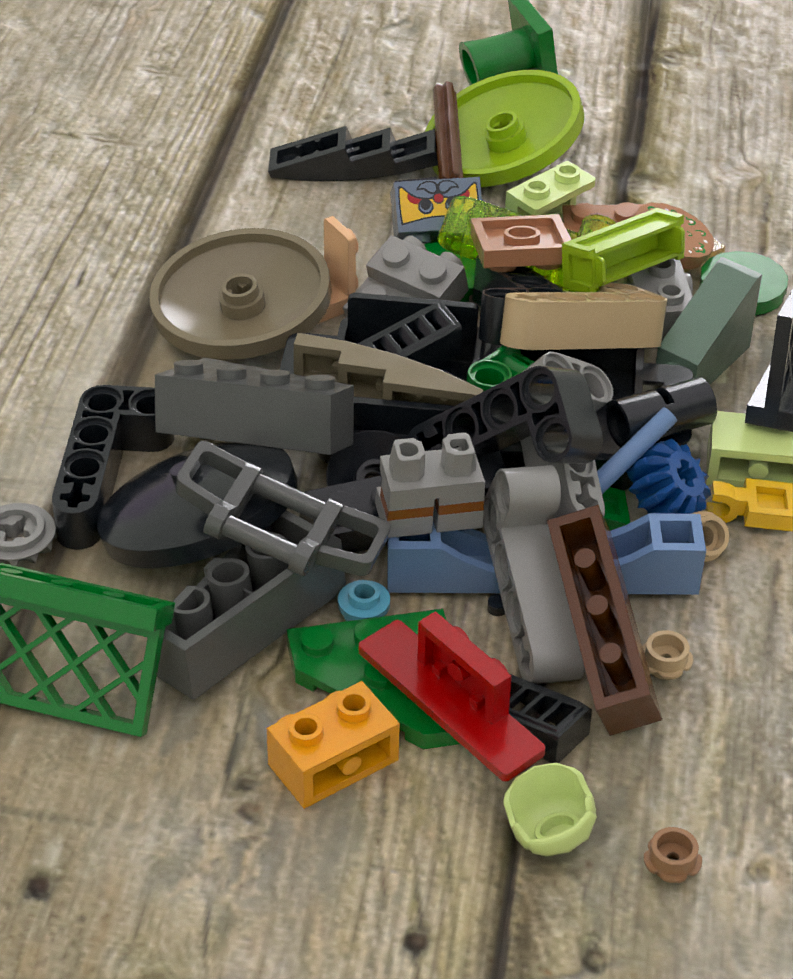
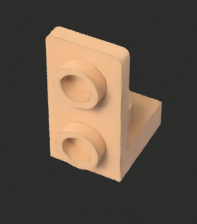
[318,216,358,324]

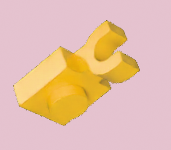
[705,478,793,532]

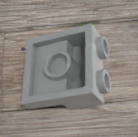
[343,235,469,317]

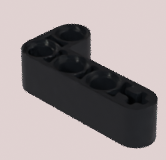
[472,255,566,345]
[407,365,603,464]
[52,385,175,550]

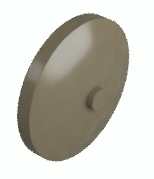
[149,228,332,360]

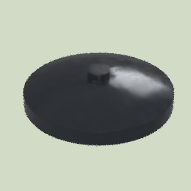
[97,441,298,568]

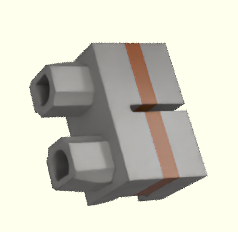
[375,433,485,538]

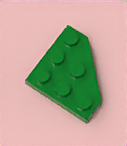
[286,608,460,750]

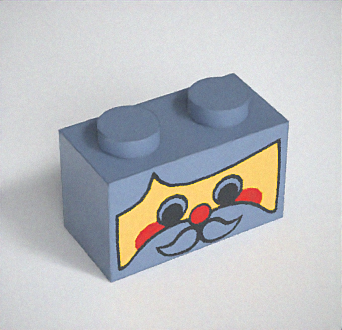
[390,177,483,245]

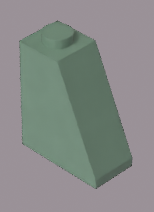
[656,257,762,387]

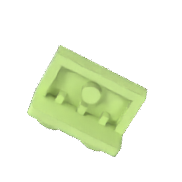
[505,160,596,217]

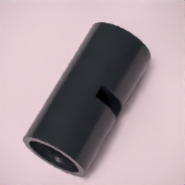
[606,377,717,448]

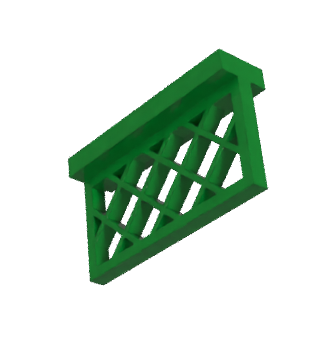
[0,563,175,737]

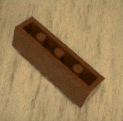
[547,505,663,736]

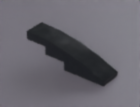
[268,126,438,181]

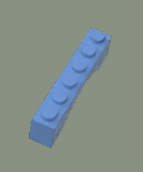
[387,513,706,595]

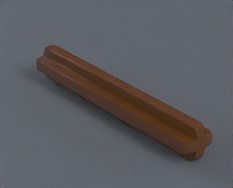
[433,81,463,179]

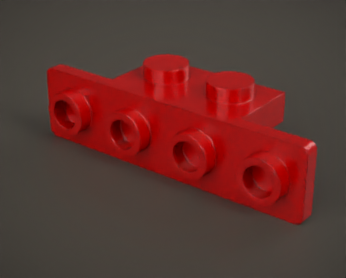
[359,611,545,782]

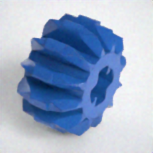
[626,439,711,514]

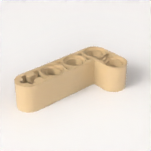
[500,282,667,350]

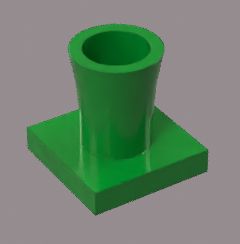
[459,0,558,85]

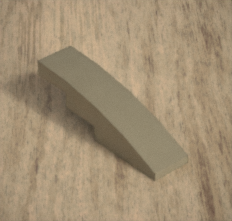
[294,333,483,406]

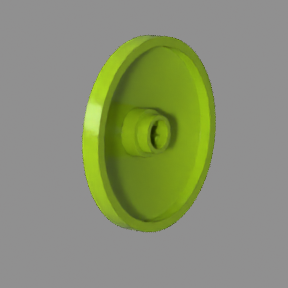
[425,70,584,187]

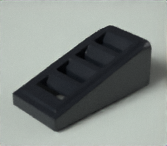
[358,302,462,365]
[509,674,592,763]

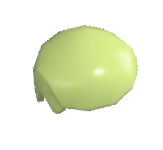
[503,762,597,857]

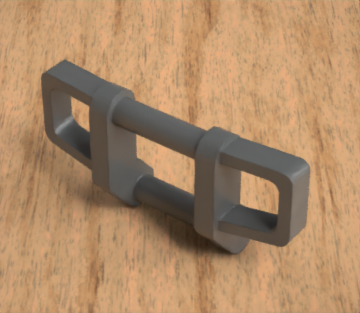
[175,441,391,577]

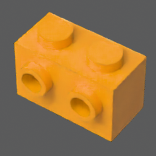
[266,681,400,809]

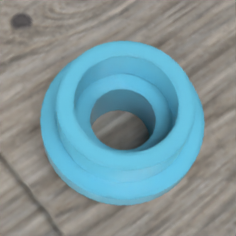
[338,580,390,621]

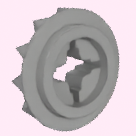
[0,503,57,566]

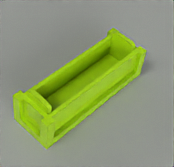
[562,208,685,292]

